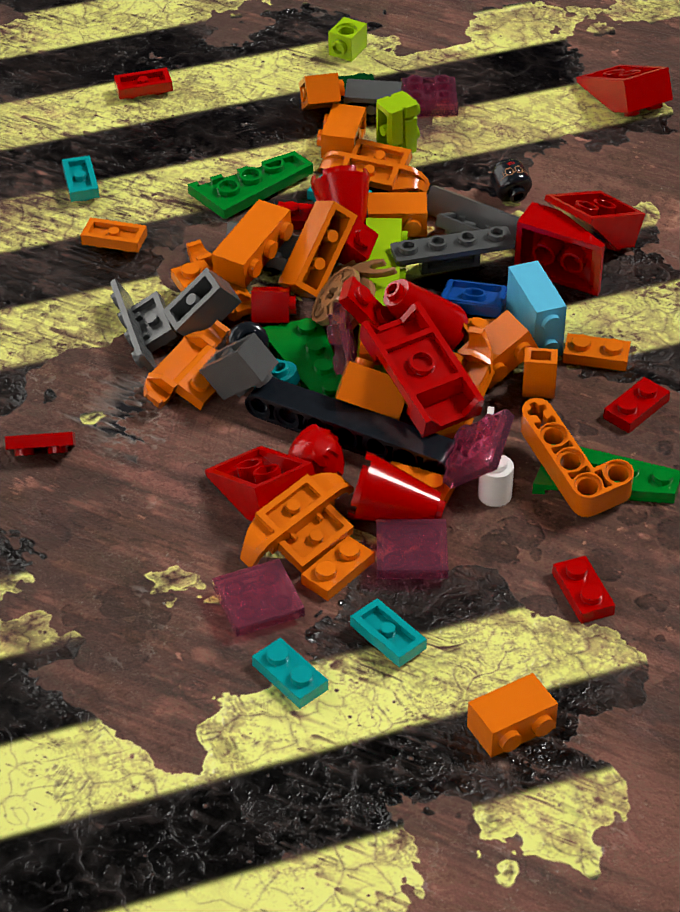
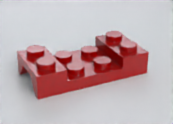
[359,301,485,438]

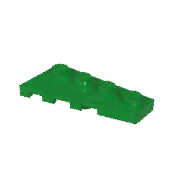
[187,151,314,220]
[263,318,353,405]
[532,444,680,504]

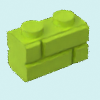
[376,91,421,153]

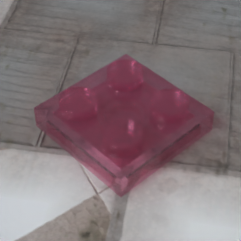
[327,302,357,375]

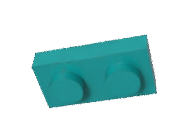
[62,155,100,202]
[350,598,427,667]
[252,637,329,709]

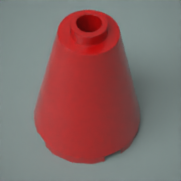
[310,165,370,224]
[383,279,468,351]
[346,452,446,526]

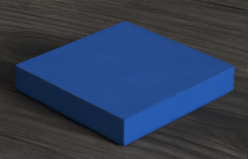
[441,279,507,318]

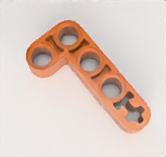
[521,398,634,517]

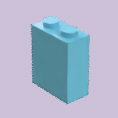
[506,260,567,356]

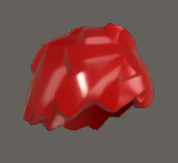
[288,424,345,476]

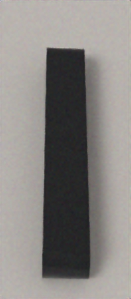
[245,377,463,477]

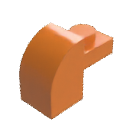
[522,347,558,399]

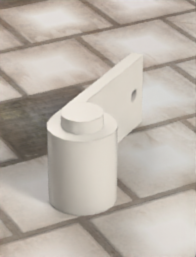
[476,406,514,507]

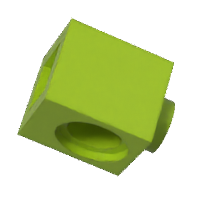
[328,17,367,62]

